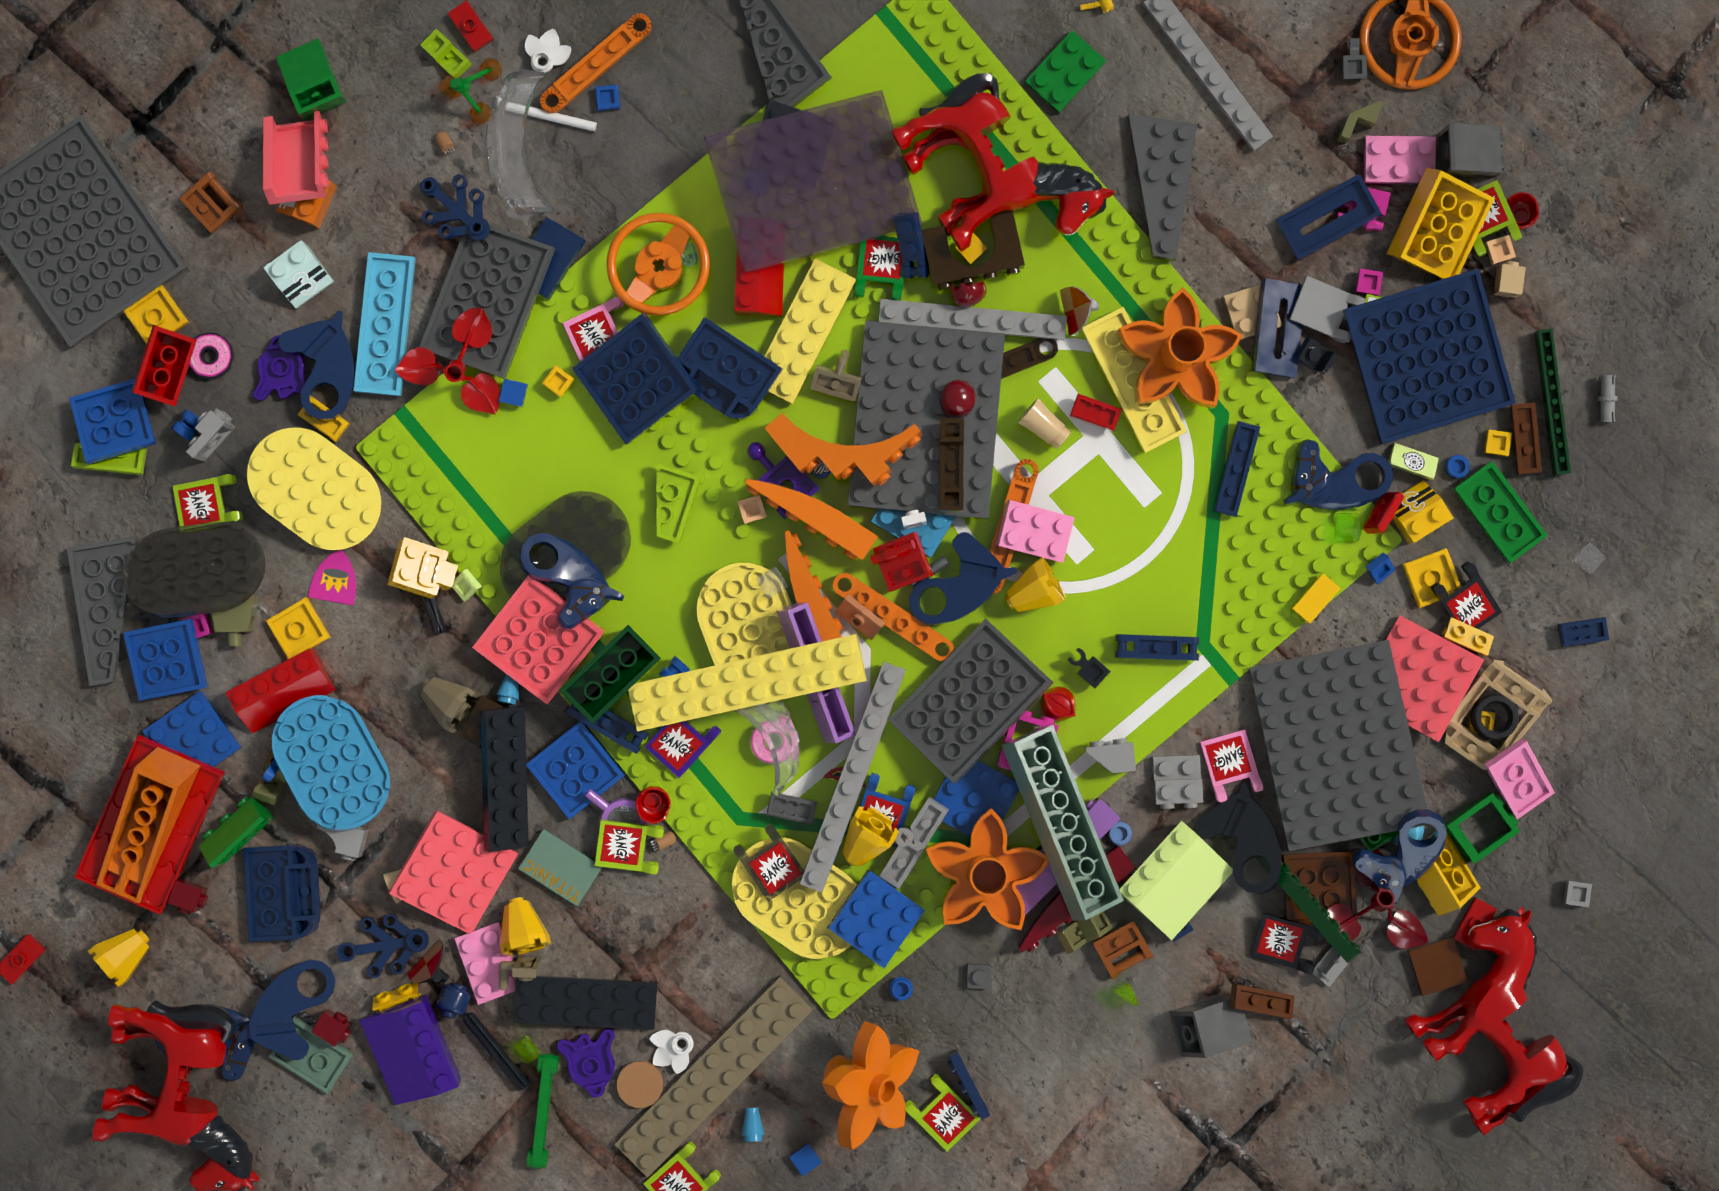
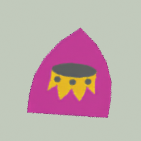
[308,549,357,605]

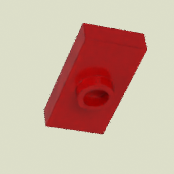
[448,0,494,53]
[1070,394,1122,432]
[1362,492,1405,534]
[1453,897,1497,950]
[0,934,46,985]

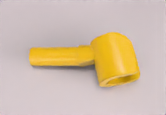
[1080,0,1114,13]

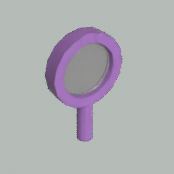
[584,789,645,825]

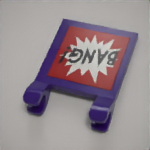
[645,721,721,778]

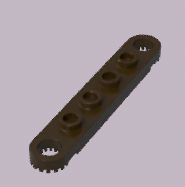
[1001,338,1058,379]

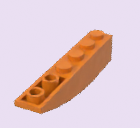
[743,478,878,560]
[785,530,843,641]

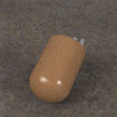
[435,131,455,155]
[651,831,676,851]

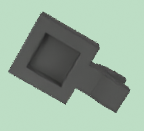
[1341,38,1367,80]

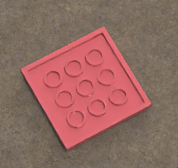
[472,576,605,704]
[1386,616,1484,743]
[388,810,518,934]

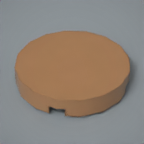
[617,1060,664,1108]

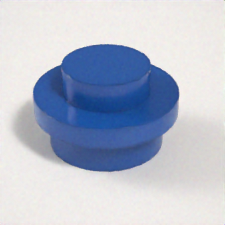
[889,977,913,1001]

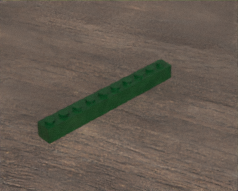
[1534,328,1571,476]
[1255,857,1362,963]

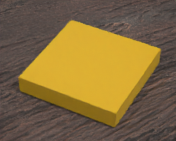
[124,286,189,345]
[1402,548,1461,608]
[266,597,331,659]

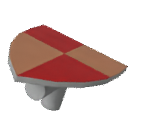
[1060,286,1099,336]

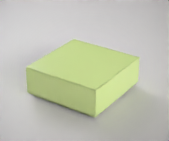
[452,569,482,602]

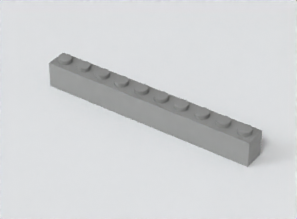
[799,662,906,892]

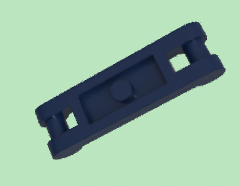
[1115,634,1200,661]
[565,704,649,754]

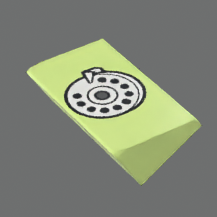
[1388,443,1439,480]

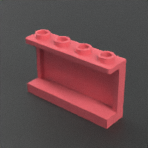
[263,111,329,205]

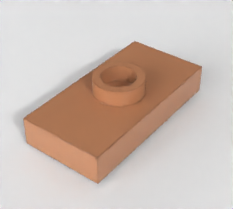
[835,594,885,640]

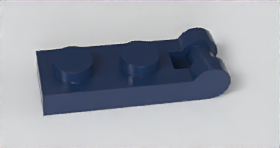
[893,212,929,279]

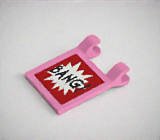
[563,297,624,362]
[1200,730,1263,803]

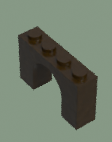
[921,210,1025,291]

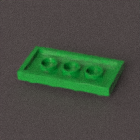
[1453,461,1548,564]

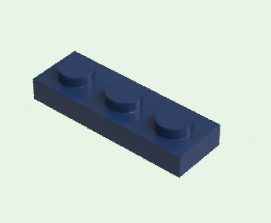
[947,1049,990,1120]

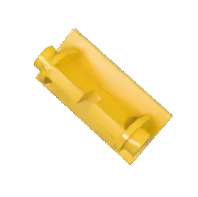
[1442,617,1494,657]
[372,983,421,1013]

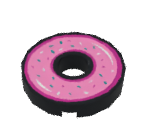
[189,332,234,379]

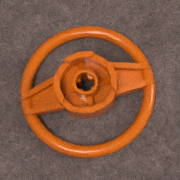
[1359,0,1461,90]
[606,213,710,316]

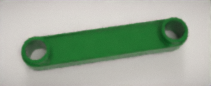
[527,1053,559,1169]

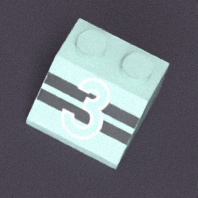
[263,240,334,309]

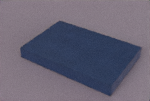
[532,217,586,300]

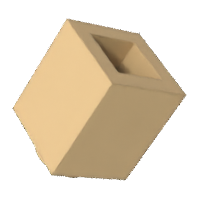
[1493,261,1526,298]

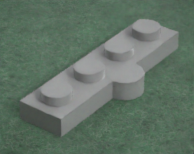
[879,797,949,889]

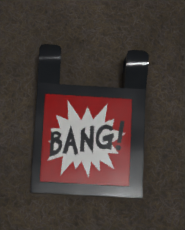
[1431,561,1502,629]
[1251,912,1324,974]

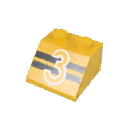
[1393,480,1454,544]

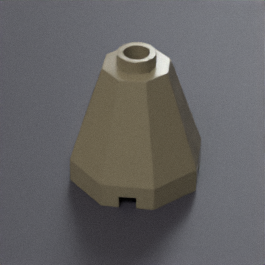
[421,677,481,733]

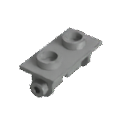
[1312,946,1348,987]

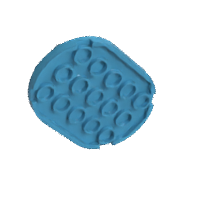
[272,695,390,831]

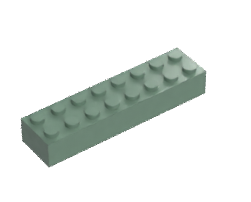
[1001,725,1124,921]

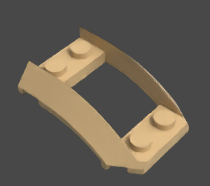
[1445,660,1552,770]

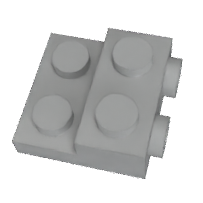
[186,408,236,462]
[1152,755,1203,809]

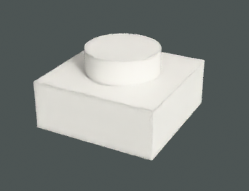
[901,510,927,530]

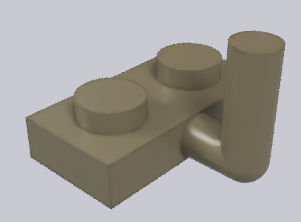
[810,350,862,402]
[498,956,542,990]

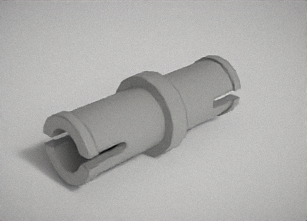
[1598,375,1618,422]

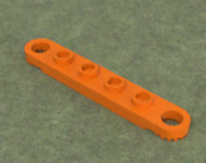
[540,13,652,113]
[989,459,1039,594]
[833,573,954,661]

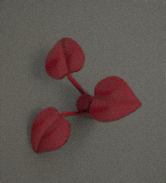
[1327,848,1428,949]

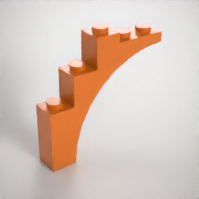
[765,413,923,487]

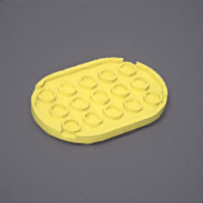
[247,427,381,550]
[697,563,792,665]
[732,837,857,959]

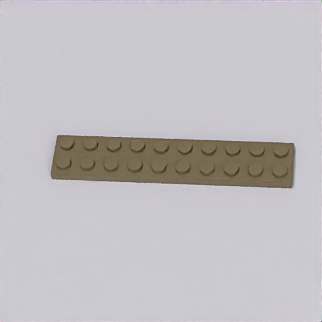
[614,976,813,1178]

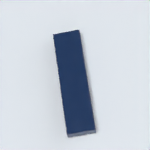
[1213,421,1260,517]

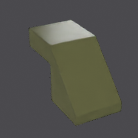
[1337,101,1384,144]
[252,750,286,805]
[1056,911,1113,954]

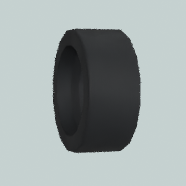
[1470,695,1519,739]

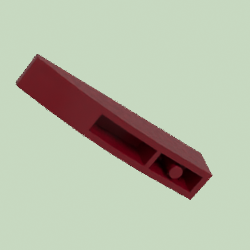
[1018,845,1136,952]

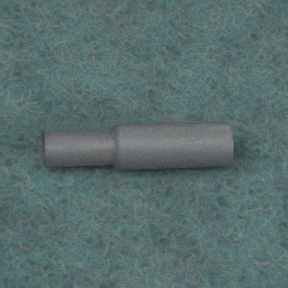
[912,556,949,586]

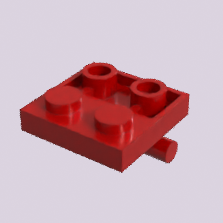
[870,531,933,592]

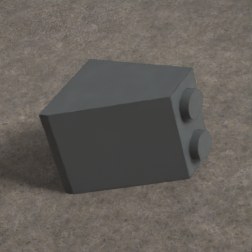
[1439,123,1505,178]
[1169,995,1252,1058]

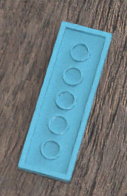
[353,252,416,397]

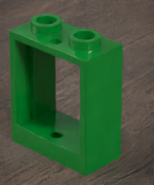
[1445,792,1520,864]

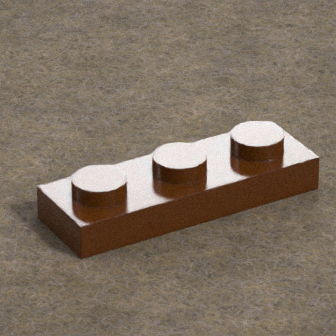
[1510,403,1542,475]
[1229,984,1295,1019]

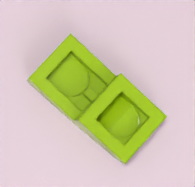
[420,29,472,78]

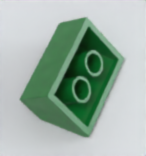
[199,797,275,868]

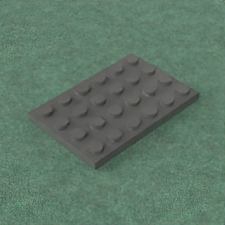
[419,225,555,379]
[888,618,1053,785]

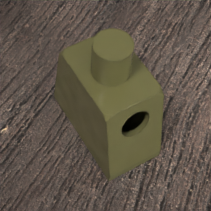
[209,594,259,646]

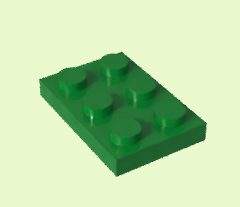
[1025,30,1106,114]

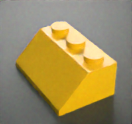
[1417,831,1481,916]

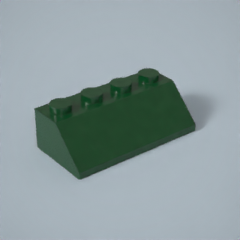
[560,625,661,724]

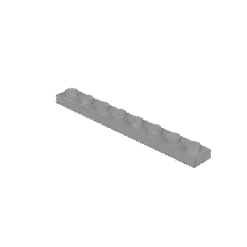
[1143,0,1273,152]
[879,299,1067,341]

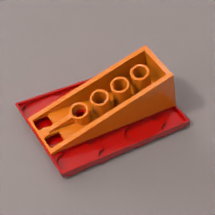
[74,735,225,915]

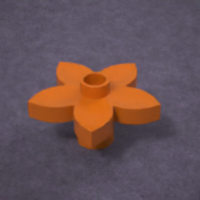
[1117,287,1243,408]
[925,808,1048,930]
[822,1021,919,1150]

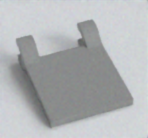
[1289,276,1366,344]

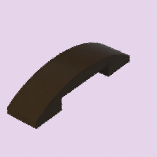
[939,418,964,512]

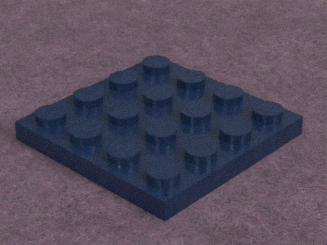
[572,313,699,445]

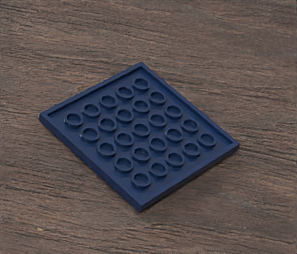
[1342,268,1516,444]

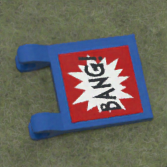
[861,773,915,848]

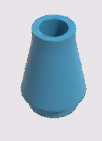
[496,674,519,706]
[741,1108,765,1142]

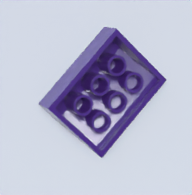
[359,994,461,1105]

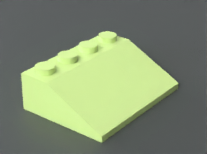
[1119,821,1233,941]

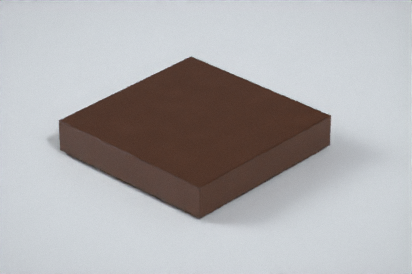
[1407,936,1468,996]

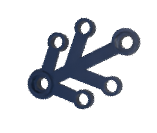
[420,174,490,241]
[337,913,429,978]

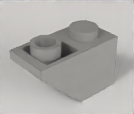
[1084,738,1136,773]

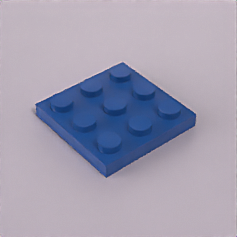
[69,378,156,464]
[123,618,208,701]
[143,691,242,767]
[526,721,625,820]
[934,761,1019,836]
[827,870,925,968]

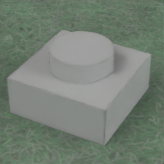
[1563,880,1592,907]

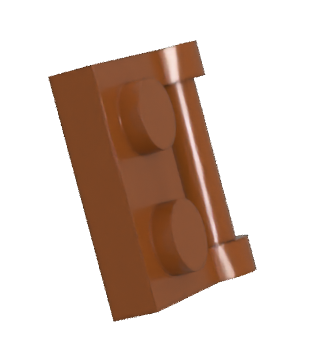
[179,172,243,234]
[1092,920,1153,980]

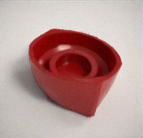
[1041,686,1076,722]

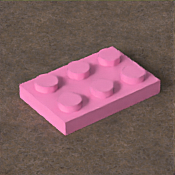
[1364,136,1436,184]
[996,500,1075,563]
[1484,738,1555,819]
[454,922,516,1005]

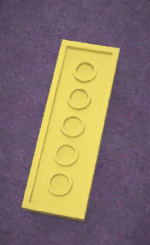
[764,258,857,405]
[1082,307,1187,454]

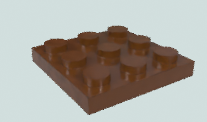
[1282,851,1357,924]

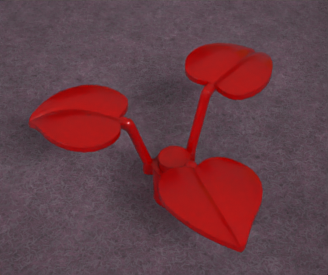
[395,307,500,415]

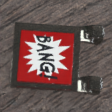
[733,823,804,902]

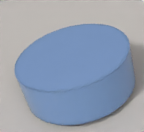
[1108,821,1132,845]

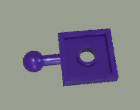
[747,442,820,520]

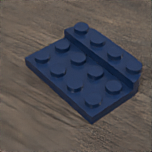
[677,317,783,420]
[243,844,321,942]

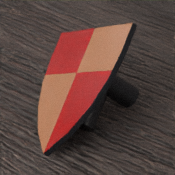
[407,939,449,984]

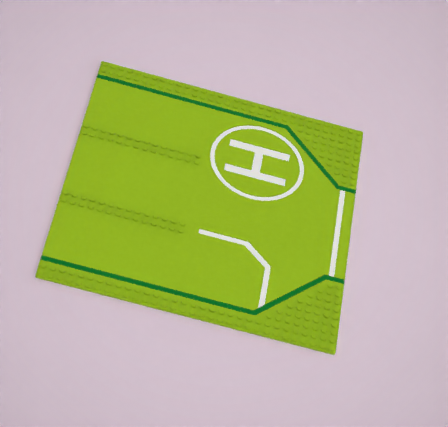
[356,0,1402,1019]

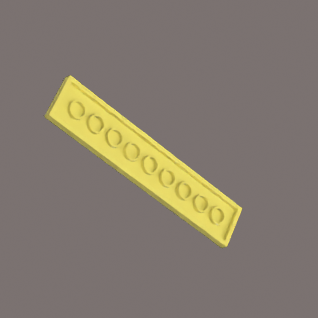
[628,634,867,731]

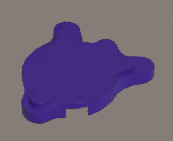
[253,335,312,401]
[557,1028,615,1098]

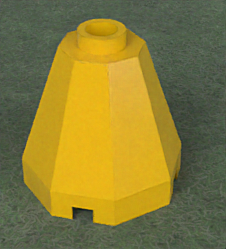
[1005,557,1066,612]
[843,806,899,866]
[500,897,552,956]
[88,929,150,987]

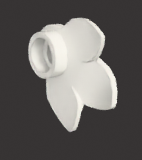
[525,29,571,74]
[650,1029,694,1074]

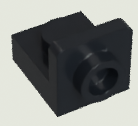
[1294,337,1337,374]

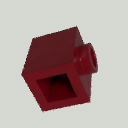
[167,879,208,914]
[311,1009,352,1047]

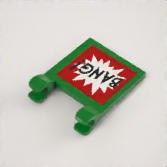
[855,234,904,301]

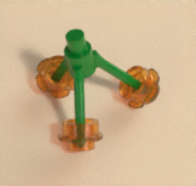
[440,58,502,124]

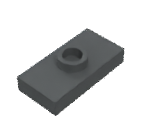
[766,791,817,825]

